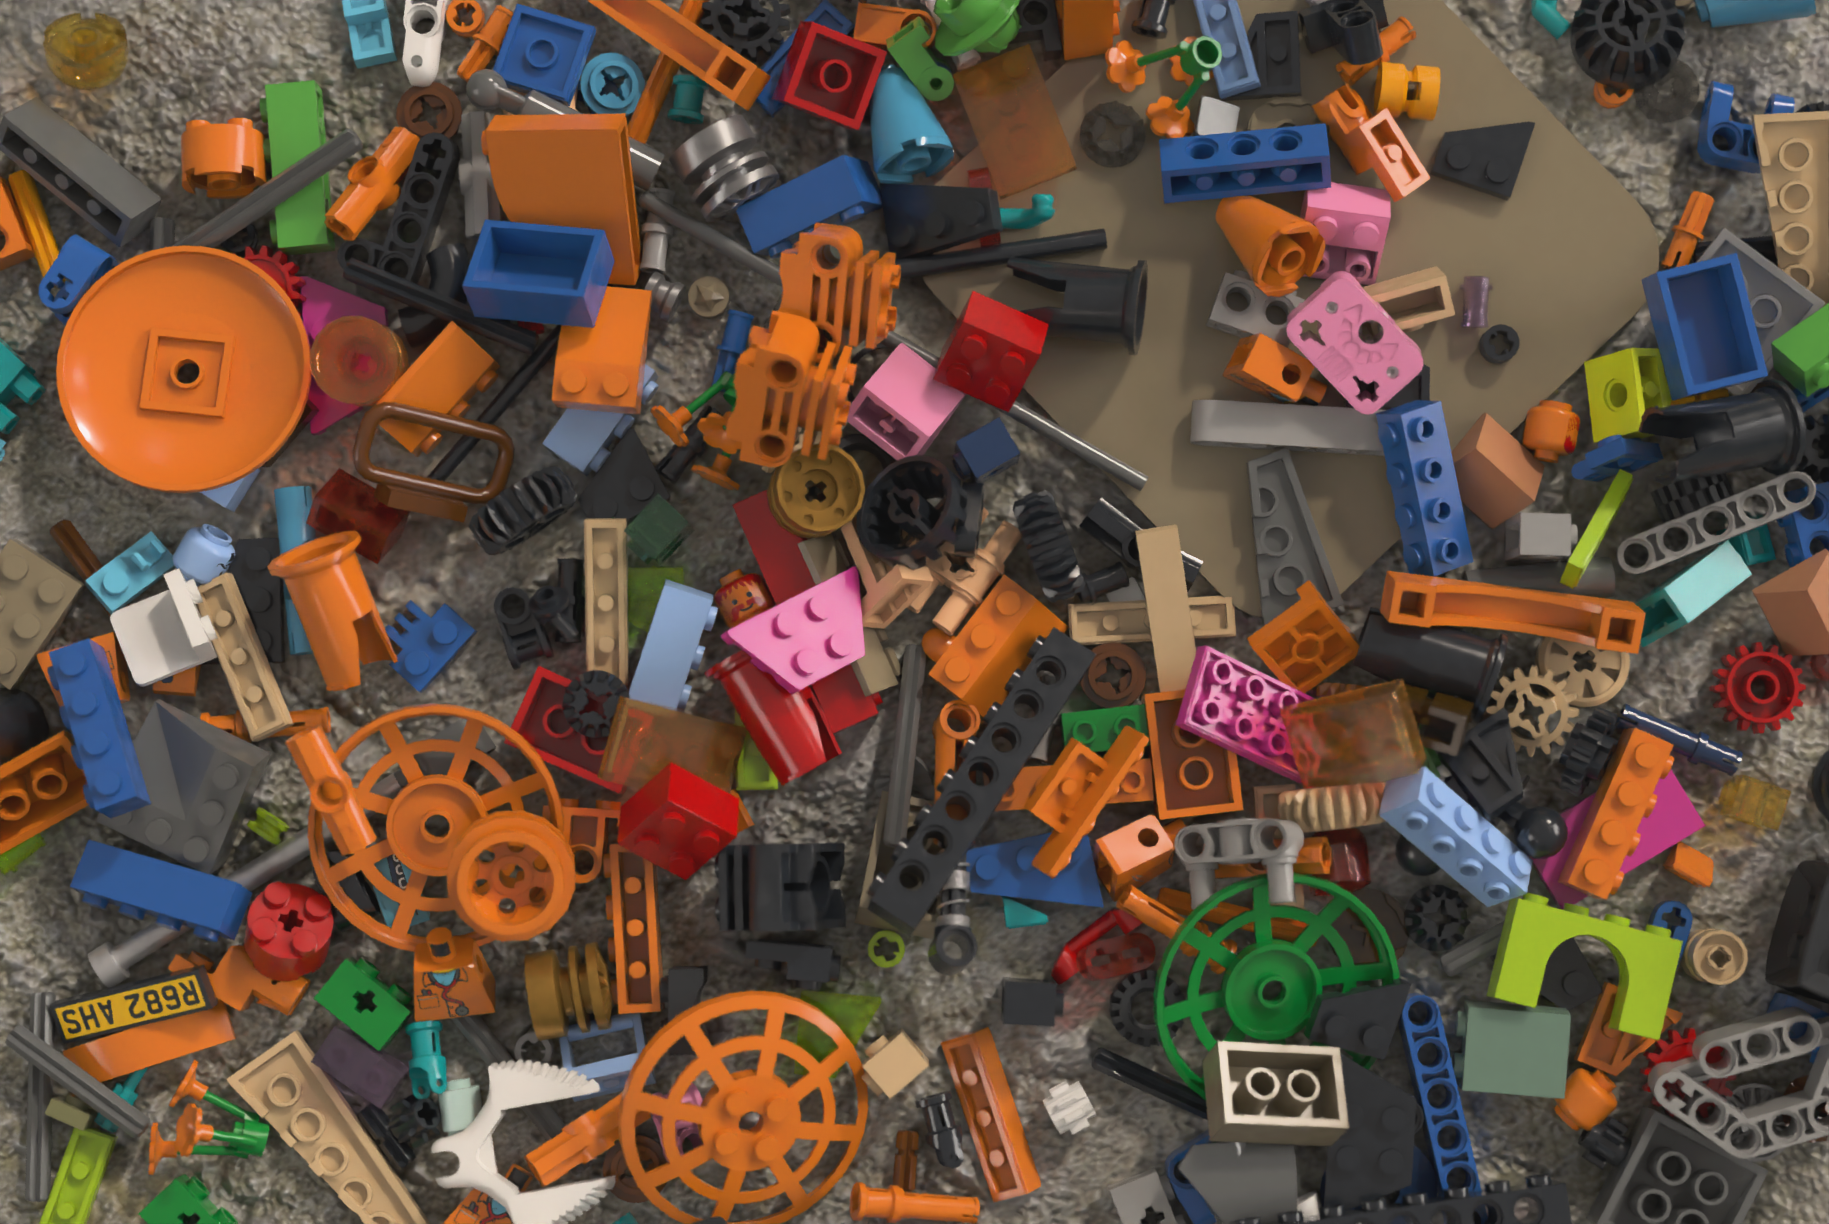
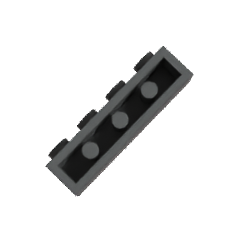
[0,97,162,247]

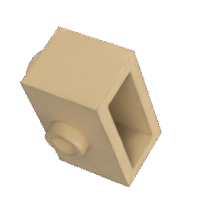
[1362,266,1455,336]
[862,1028,929,1099]

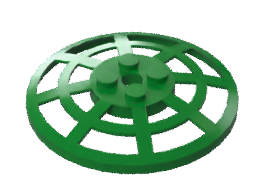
[1153,873,1399,1100]

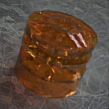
[310,316,409,407]

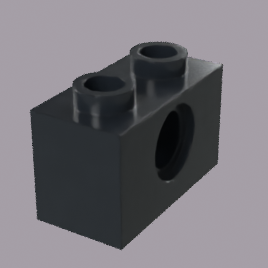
[1001,977,1064,1027]

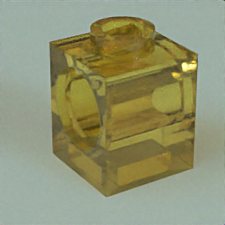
[1719,775,1791,831]

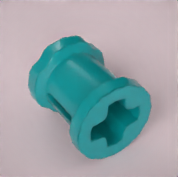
[667,74,709,125]

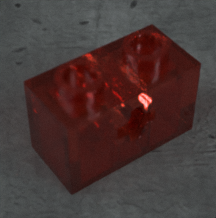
[306,468,410,564]

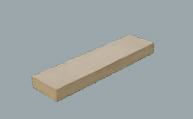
[584,518,629,686]
[1135,524,1196,692]
[196,572,294,742]
[1067,596,1236,646]

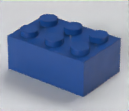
[462,220,615,328]
[1641,253,1768,401]

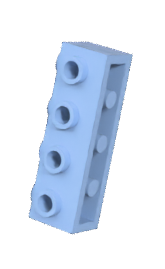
[1379,766,1533,907]

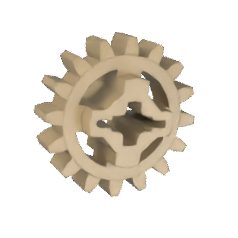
[1486,665,1579,757]

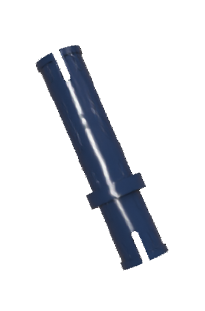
[1615,704,1743,777]

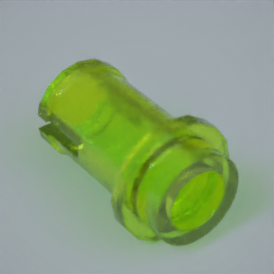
[0,833,47,875]

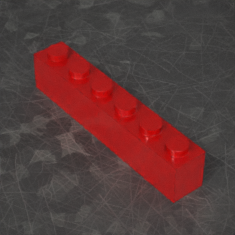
[732,489,883,735]

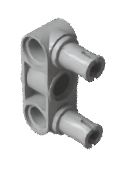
[1174,819,1304,909]

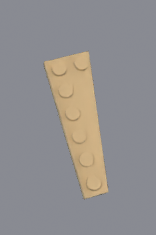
[1752,111,1829,307]
[226,1030,431,1224]

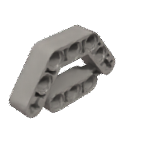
[1648,1007,1829,1159]

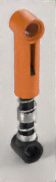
[928,699,981,975]

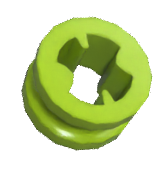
[247,807,290,845]
[868,930,905,968]

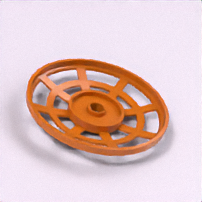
[308,704,564,952]
[618,991,868,1224]

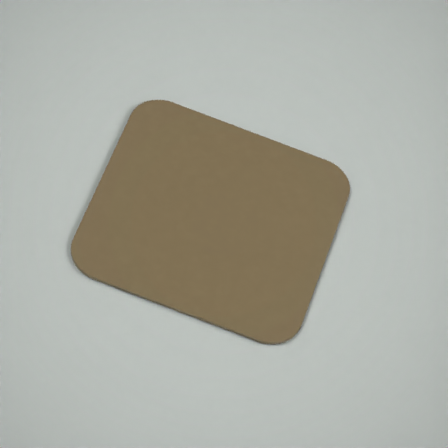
[922,0,1659,618]

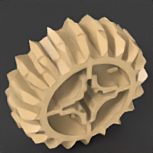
[1277,780,1386,833]

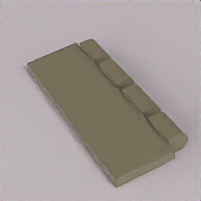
[798,533,903,697]

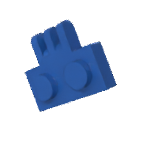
[1571,435,1664,482]
[385,600,478,693]

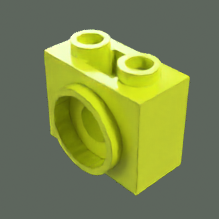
[1584,348,1672,443]

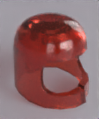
[1309,827,1372,897]

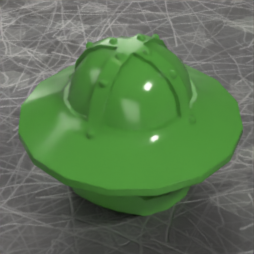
[934,0,1022,56]

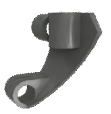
[1178,1141,1297,1224]

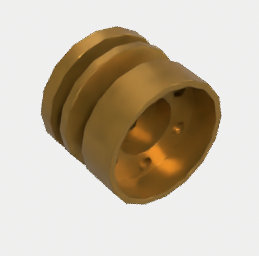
[767,443,865,539]
[524,942,613,1041]

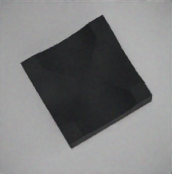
[660,966,708,1056]

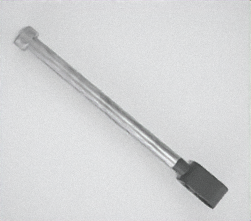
[88,719,496,988]

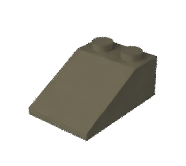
[854,791,942,940]

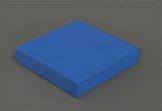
[493,3,597,107]

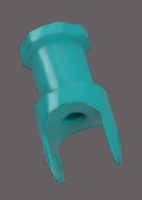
[405,1021,447,1100]

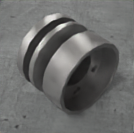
[669,115,779,222]

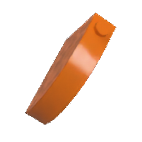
[481,113,642,285]

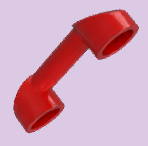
[1051,907,1143,986]

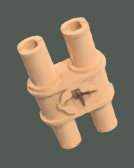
[907,508,1022,636]

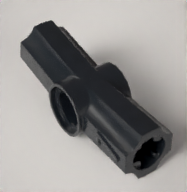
[1079,497,1203,593]

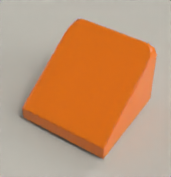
[1663,841,1714,888]

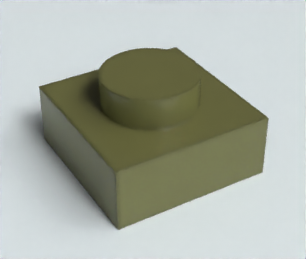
[45,1092,98,1131]

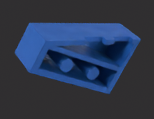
[736,155,883,259]
[966,832,1104,908]

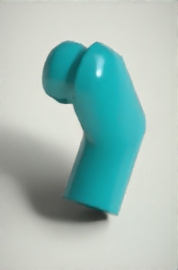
[1531,0,1571,40]
[1000,194,1056,229]

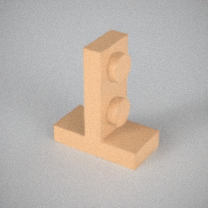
[840,516,934,629]

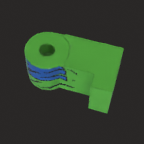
[886,16,954,101]

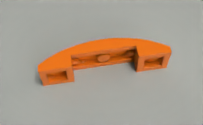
[63,1000,236,1083]

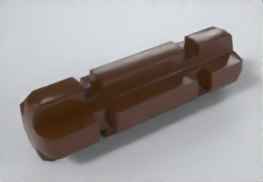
[892,1130,919,1193]

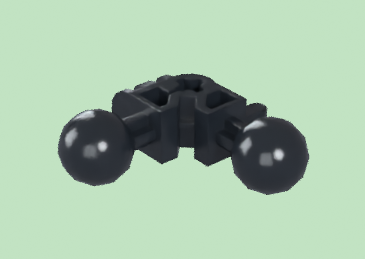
[1395,775,1568,877]

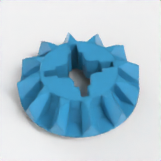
[579,53,645,116]

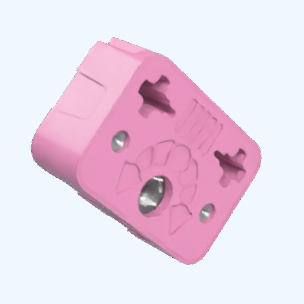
[1286,271,1424,415]

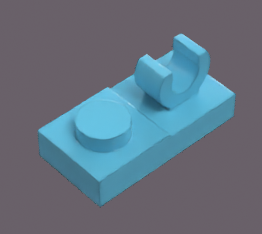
[85,531,176,614]

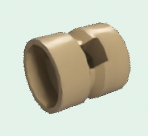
[1680,928,1748,985]

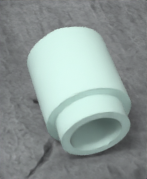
[438,1078,482,1136]

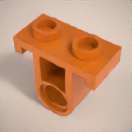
[542,798,621,884]

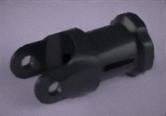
[1131,0,1176,39]
[915,1091,964,1168]

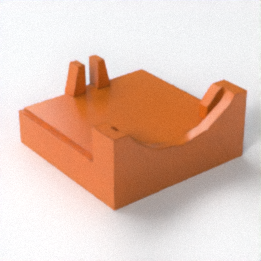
[1247,580,1360,693]

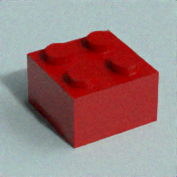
[772,21,887,130]
[933,291,1049,412]
[617,762,739,880]

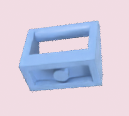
[559,1013,656,1102]

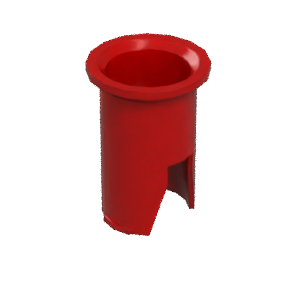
[704,650,842,786]

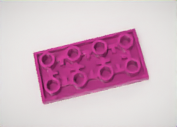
[1176,645,1336,787]
[1529,770,1705,910]

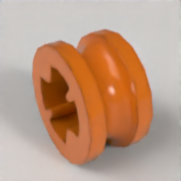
[446,0,485,38]
[1593,81,1634,109]

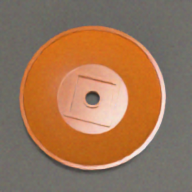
[56,245,312,493]

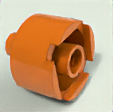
[181,118,266,199]

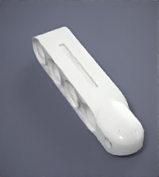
[402,0,450,87]

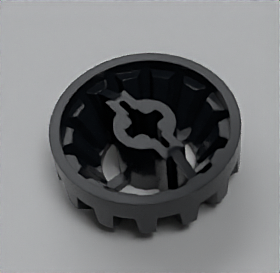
[1570,0,1686,90]
[856,455,968,569]

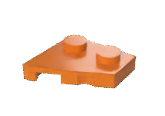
[1574,982,1683,1076]

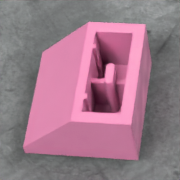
[1300,182,1391,285]
[847,343,967,461]

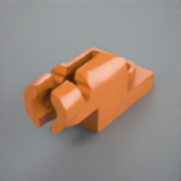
[1311,83,1430,202]
[167,945,311,1016]

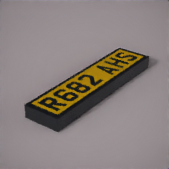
[49,965,218,1044]

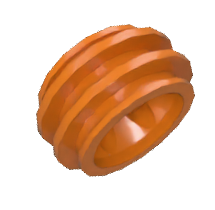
[447,810,576,941]

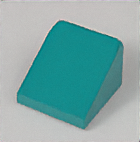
[1716,524,1776,566]
[1002,896,1048,929]

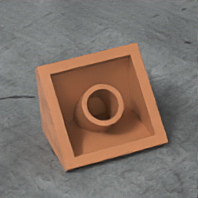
[1451,413,1545,529]
[1752,548,1829,656]

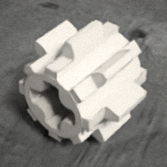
[1042,1081,1096,1135]

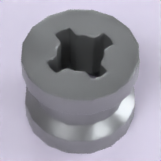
[644,271,686,322]

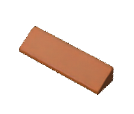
[941,1027,1041,1203]

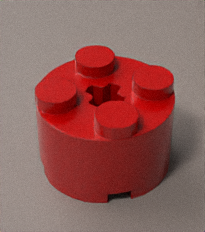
[244,882,333,982]

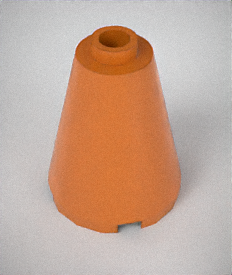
[1216,195,1325,297]

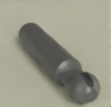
[466,69,665,192]
[1459,556,1615,598]

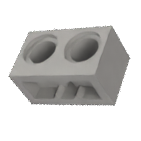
[1206,270,1305,348]
[1504,513,1578,563]

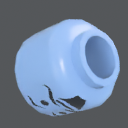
[172,524,235,587]

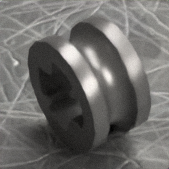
[514,1031,554,1065]

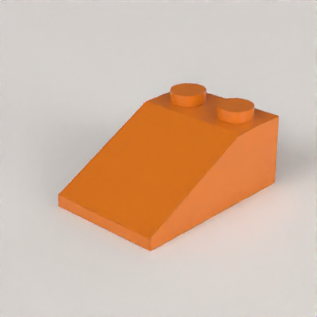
[551,287,652,415]

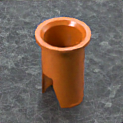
[267,531,398,691]

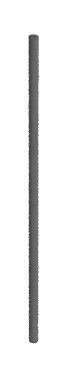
[638,191,1149,491]

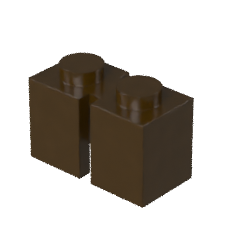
[1374,680,1474,756]

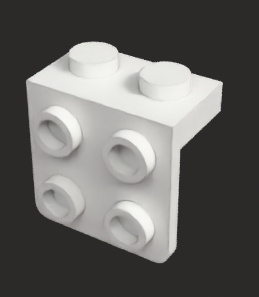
[110,568,218,687]

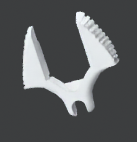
[431,1059,616,1224]

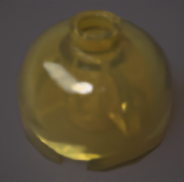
[43,13,129,91]

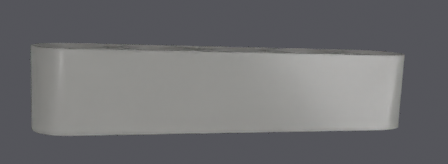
[1190,400,1385,456]
[1617,471,1816,575]

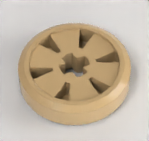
[1535,636,1630,708]

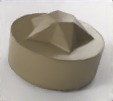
[688,276,730,319]

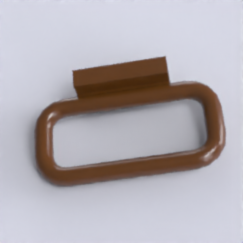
[352,402,515,523]

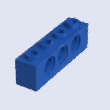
[1159,123,1331,204]

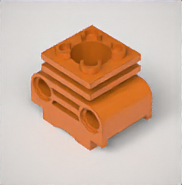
[778,222,901,363]
[725,310,857,467]

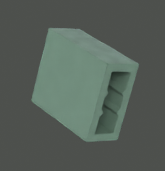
[1452,1000,1571,1099]

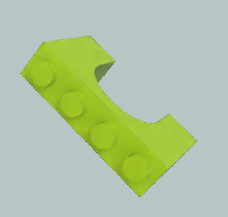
[1486,893,1683,1040]

